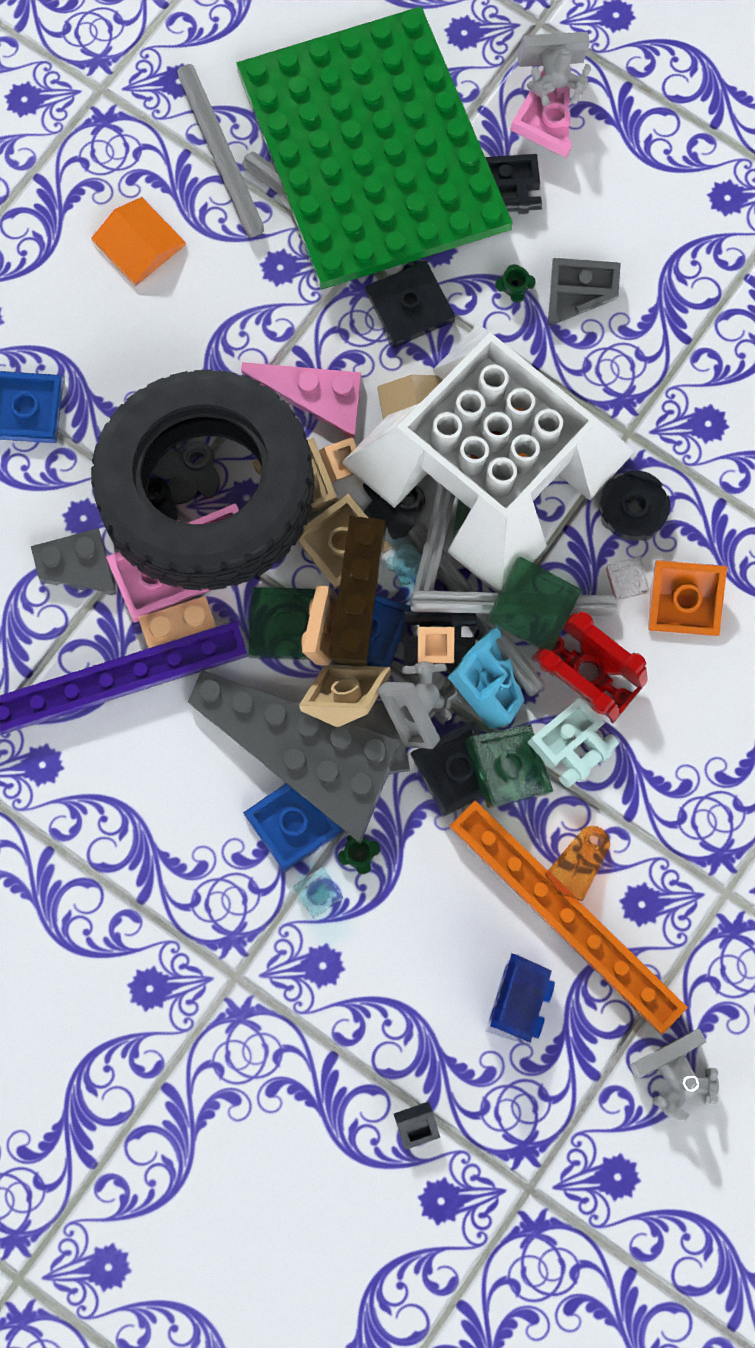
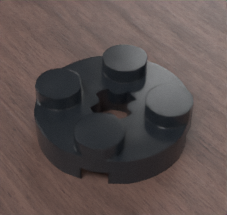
[599,470,671,541]

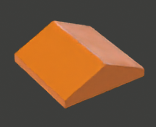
[91,197,186,286]
[648,560,727,636]

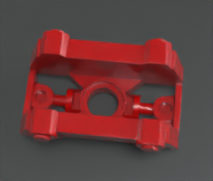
[532,611,648,724]

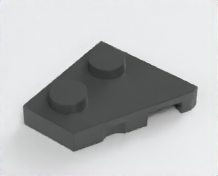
[547,258,621,325]
[31,528,116,595]

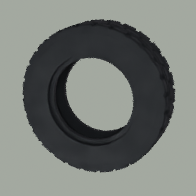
[91,370,315,591]

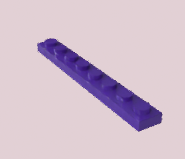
[0,621,248,735]

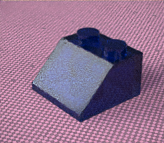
[485,953,555,1045]

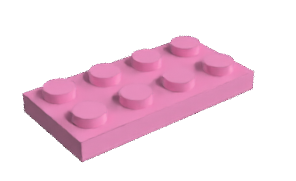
[106,503,239,623]

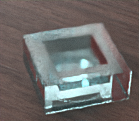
[293,867,343,919]

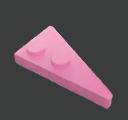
[510,68,571,158]
[241,362,361,439]

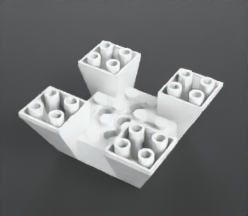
[342,324,635,593]

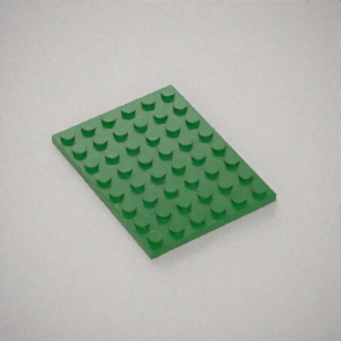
[236,6,513,290]

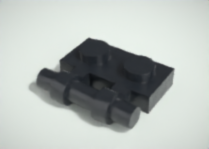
[485,154,542,215]
[404,611,476,672]

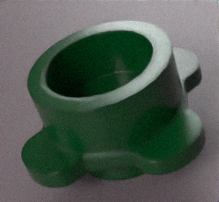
[495,264,536,303]
[338,835,380,875]

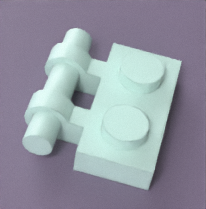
[527,697,619,788]

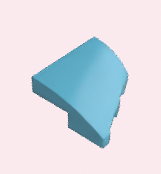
[448,627,525,730]

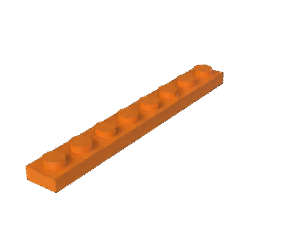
[449,800,688,1035]

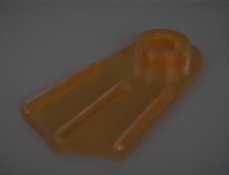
[545,826,610,901]

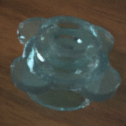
[386,544,421,585]

